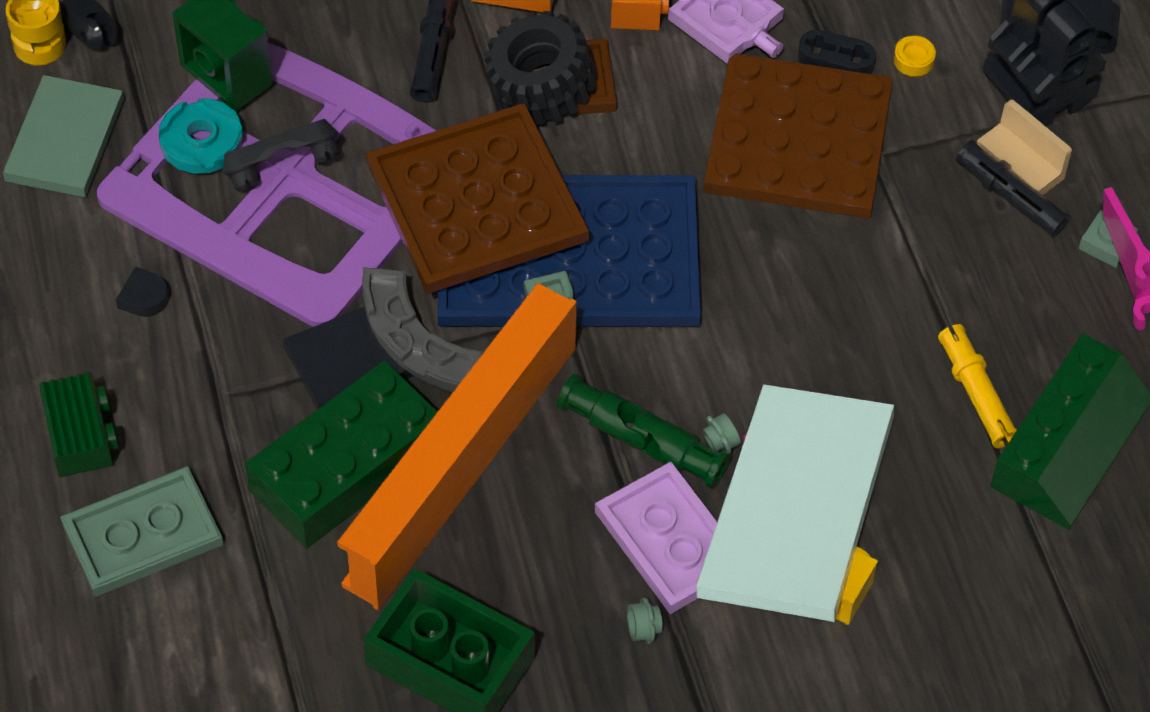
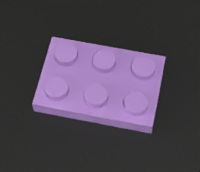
[595,462,717,614]

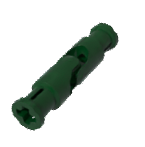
[557,374,731,488]

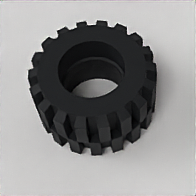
[484,11,596,125]

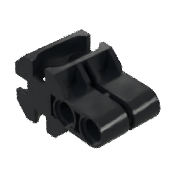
[983,0,1106,127]

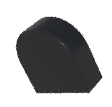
[116,267,168,317]

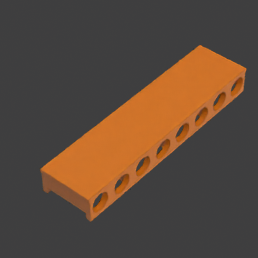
[337,283,577,611]

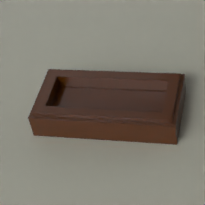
[575,38,617,115]

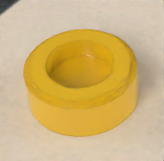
[893,36,936,77]

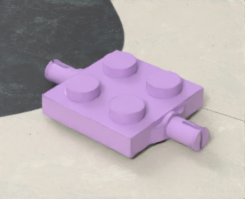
[668,0,784,64]

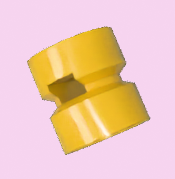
[6,0,66,65]

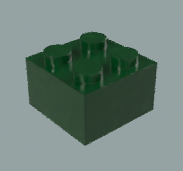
[172,0,272,112]

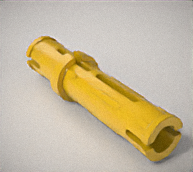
[938,324,1017,448]

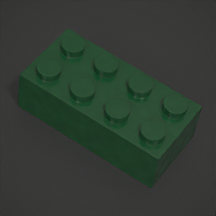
[245,360,437,549]

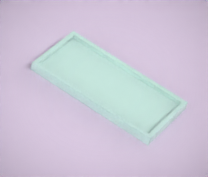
[696,384,894,622]

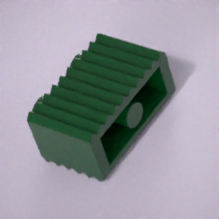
[39,371,118,477]

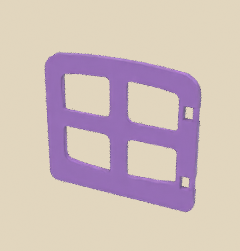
[97,42,436,327]

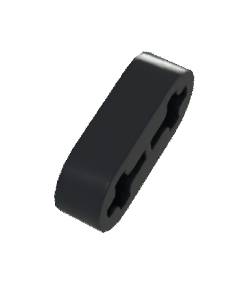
[798,30,876,74]

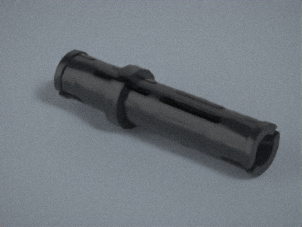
[410,0,455,103]
[956,140,1070,237]

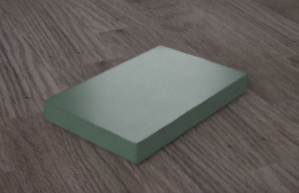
[3,75,124,197]
[60,466,223,597]

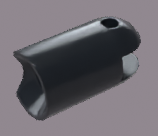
[58,0,118,51]

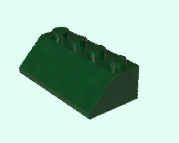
[990,333,1150,530]

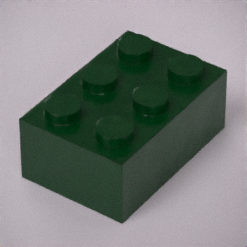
[363,568,535,712]

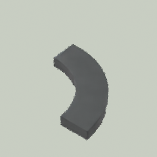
[362,267,483,392]

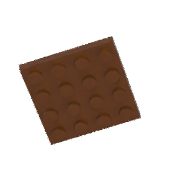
[703,53,893,219]
[366,103,589,294]

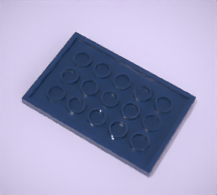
[438,175,700,326]

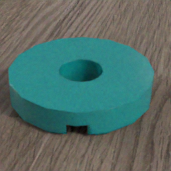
[159,98,243,174]

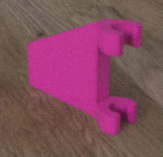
[1103,187,1150,331]

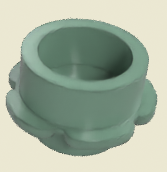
[702,413,741,454]
[627,598,662,644]

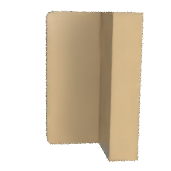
[977,99,1072,195]

